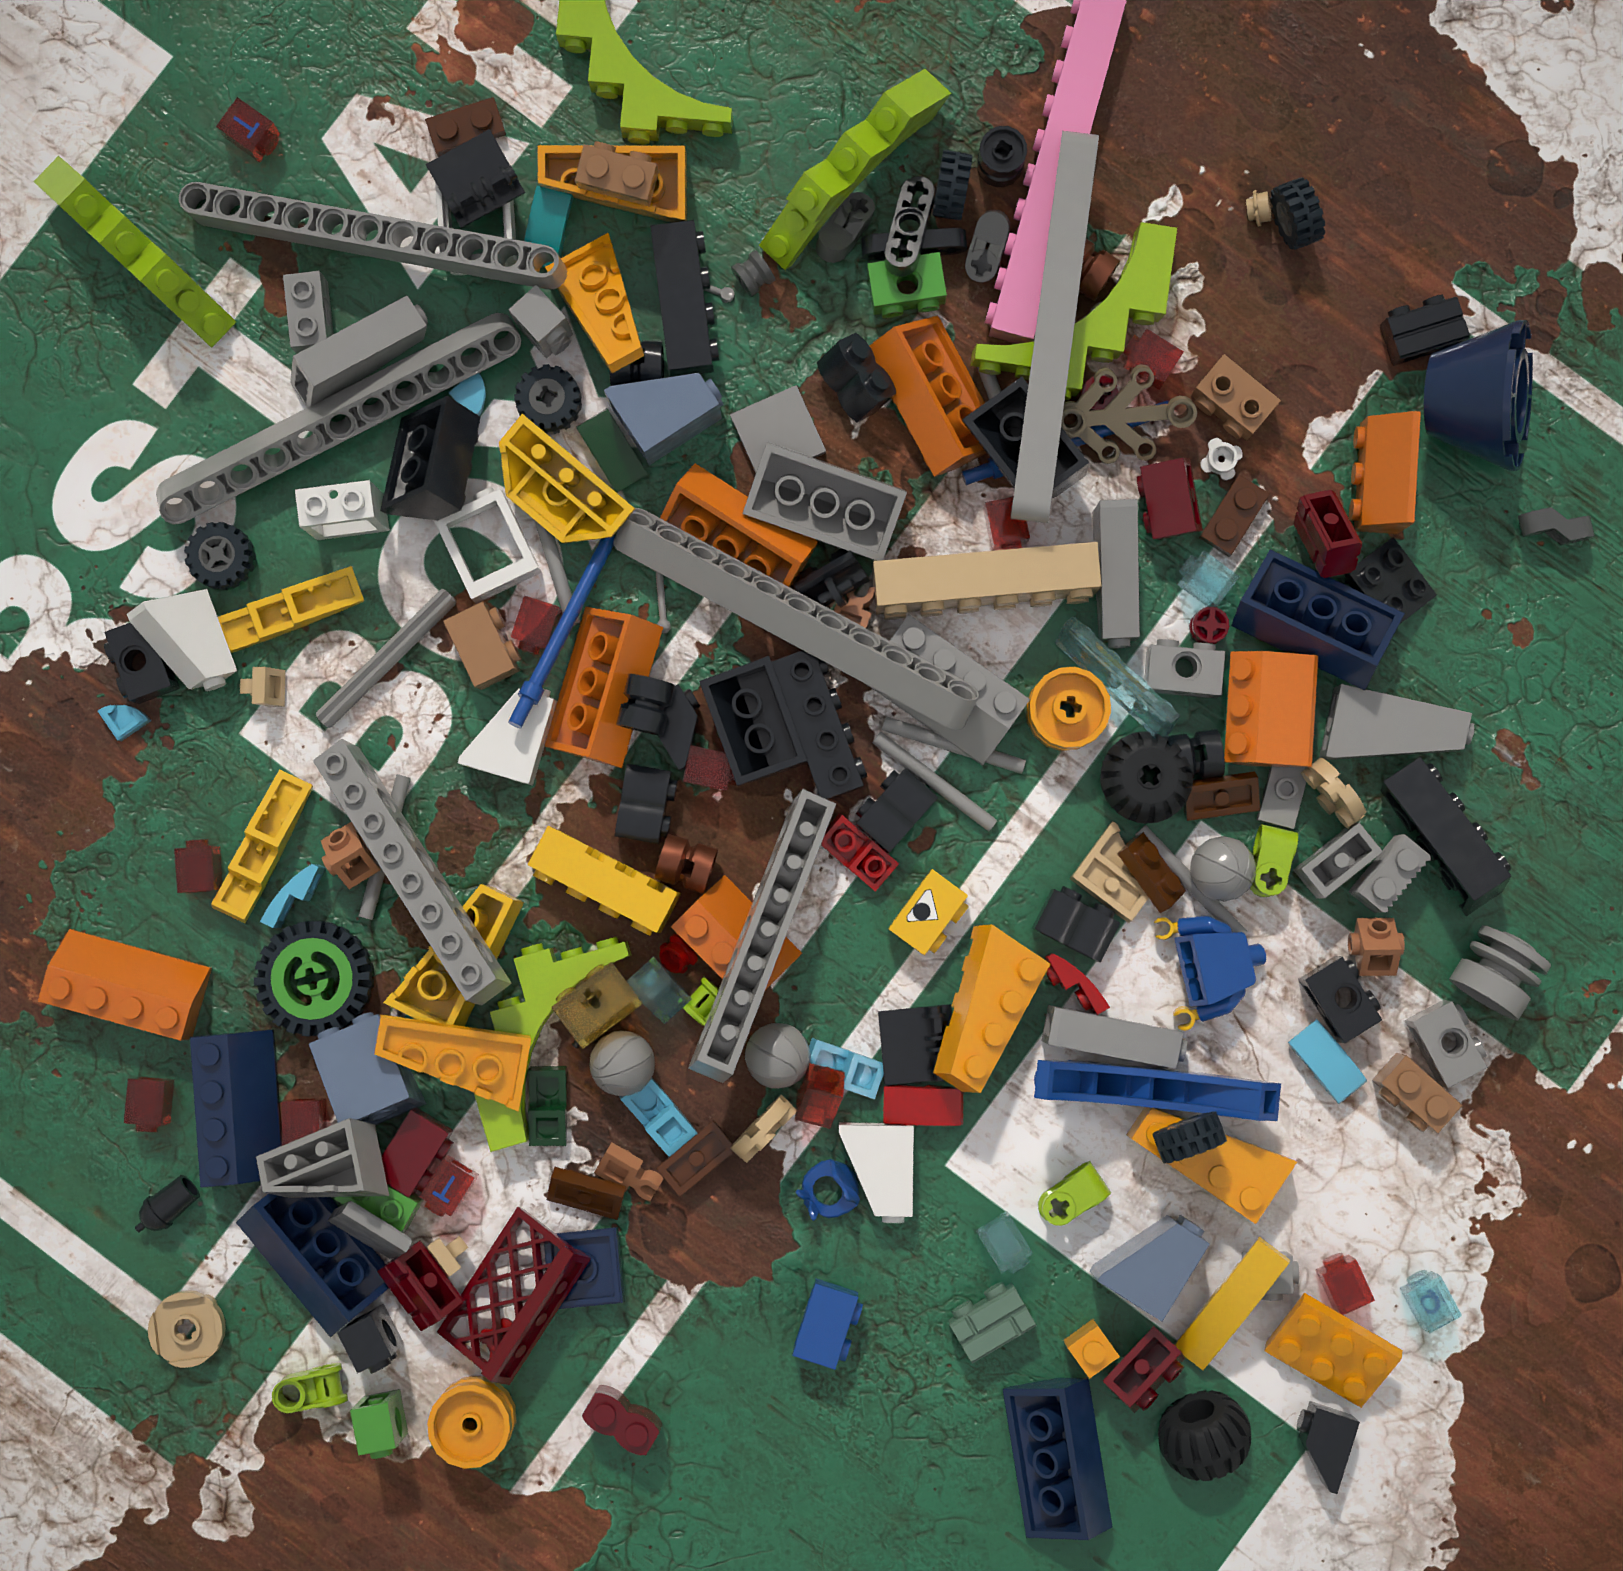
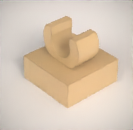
[240,667,285,707]
[426,1236,469,1277]

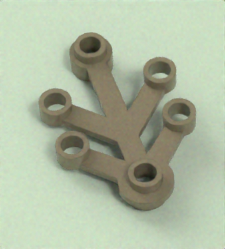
[1061,364,1197,464]

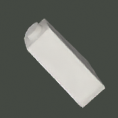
[127,589,237,691]
[458,688,557,786]
[839,1122,914,1223]

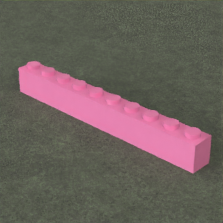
[985,0,1126,344]

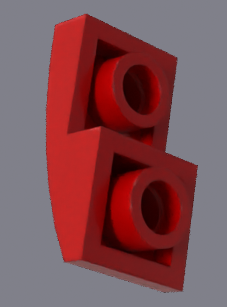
[821,813,899,892]
[1044,953,1110,1015]
[883,1085,964,1126]

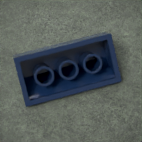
[1231,549,1405,690]
[190,1029,282,1187]
[236,1194,389,1338]
[1003,1378,1113,1540]

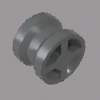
[731,250,775,297]

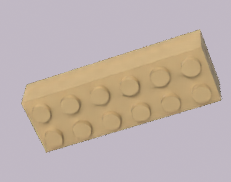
[872,542,1102,620]

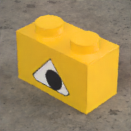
[888,869,969,956]

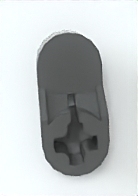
[815,192,875,263]
[965,210,1010,282]
[1518,507,1595,545]

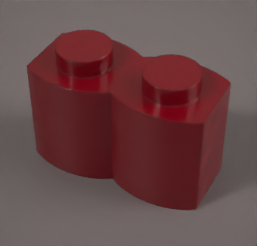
[582,1385,662,1455]

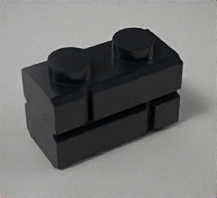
[1380,294,1470,366]

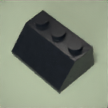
[962,377,1089,498]
[380,396,481,521]
[699,656,807,786]

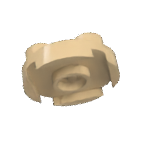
[1301,758,1366,829]
[730,1094,797,1163]
[148,1290,226,1368]

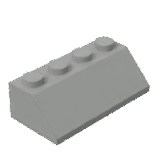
[742,442,907,561]
[866,614,1030,766]

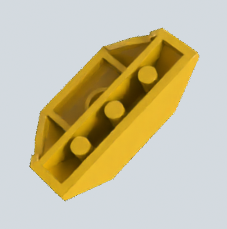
[499,414,635,543]

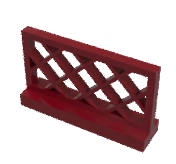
[437,1207,591,1385]

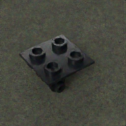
[425,129,525,229]
[1344,537,1437,624]
[878,1004,952,1085]

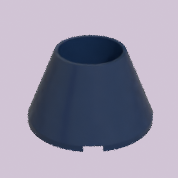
[1424,320,1533,471]

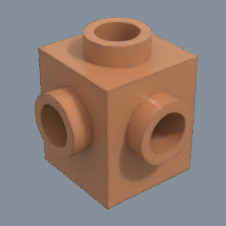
[321,822,381,889]
[1348,918,1405,976]

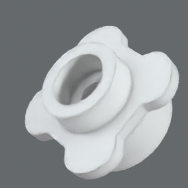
[1200,438,1243,480]

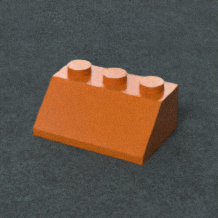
[1349,411,1421,534]
[1224,651,1318,767]
[671,875,802,990]

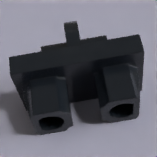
[794,548,870,608]

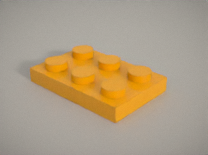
[1264,1293,1403,1408]

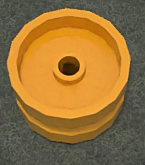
[1026,667,1111,751]
[427,1375,516,1469]

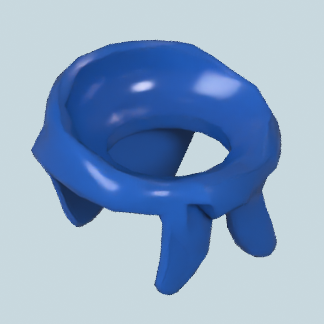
[796,1159,860,1221]

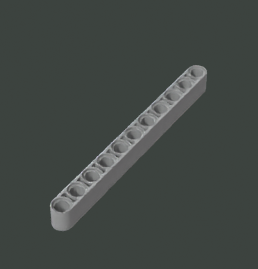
[1011,131,1099,523]
[179,182,567,289]
[156,313,521,524]
[613,507,979,730]

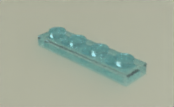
[1055,616,1180,739]

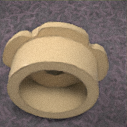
[1246,190,1272,226]

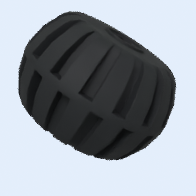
[1100,731,1193,824]
[1158,1390,1251,1481]

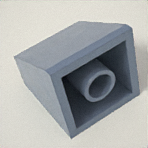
[604,373,724,466]
[309,1012,426,1126]
[1090,1215,1210,1322]

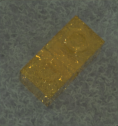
[551,962,642,1049]

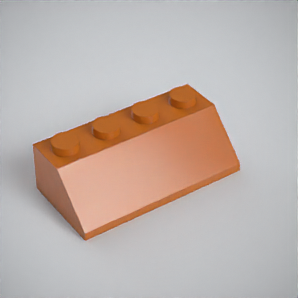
[869,315,986,477]
[660,463,818,588]
[544,607,663,768]
[38,929,212,1041]

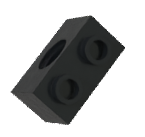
[104,622,180,704]
[1298,956,1382,1044]
[337,1304,404,1374]

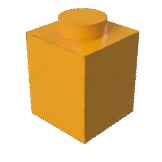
[1063,1319,1120,1379]

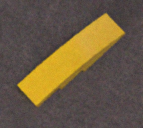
[218,566,364,653]
[211,769,313,924]
[1174,1236,1290,1370]

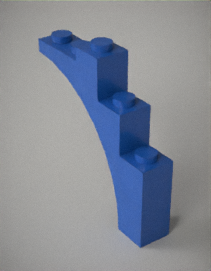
[1034,1060,1281,1121]

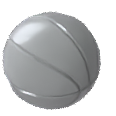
[1190,836,1256,902]
[745,1023,811,1089]
[589,1031,655,1096]

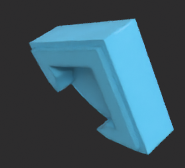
[449,373,486,416]
[98,705,151,742]

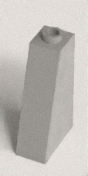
[290,296,428,408]
[1092,499,1140,648]
[1319,684,1474,760]
[1041,1005,1187,1069]

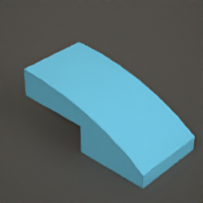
[260,864,326,928]
[1288,1019,1367,1104]
[804,1038,884,1099]
[620,1078,697,1157]

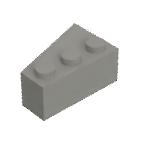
[256,1118,389,1198]

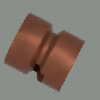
[1079,239,1121,301]
[654,834,718,894]

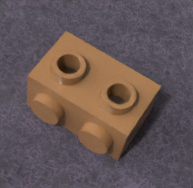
[575,141,659,207]
[1191,354,1281,441]
[443,601,521,690]
[1372,1053,1463,1133]

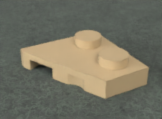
[1070,821,1149,923]

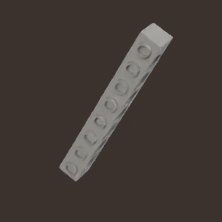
[313,739,512,1005]
[688,789,836,1083]

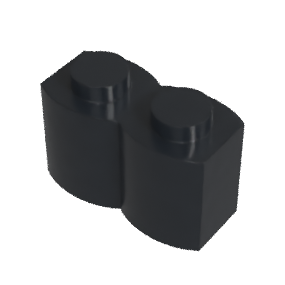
[817,333,896,423]
[615,764,678,844]
[855,768,938,854]
[1032,886,1120,963]

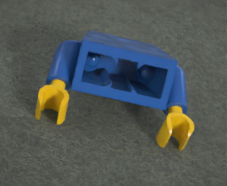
[1154,916,1266,1031]

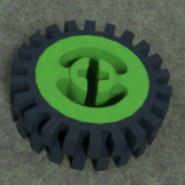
[254,921,374,1037]

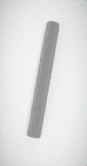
[316,589,456,728]

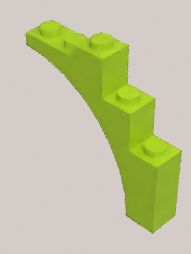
[556,0,733,145]
[759,69,951,270]
[33,155,236,348]
[970,222,1177,400]
[474,937,632,1152]

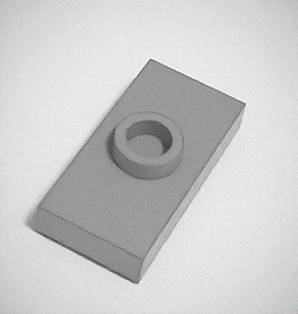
[1256,758,1313,830]

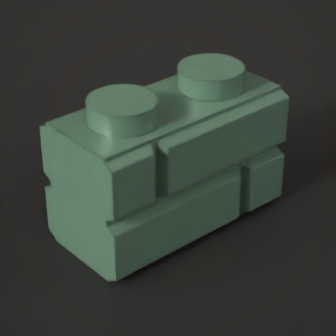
[948,1282,1037,1364]

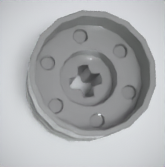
[1449,925,1551,1021]

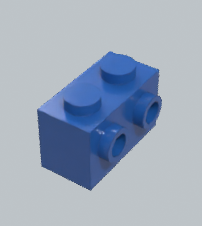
[792,1278,863,1370]

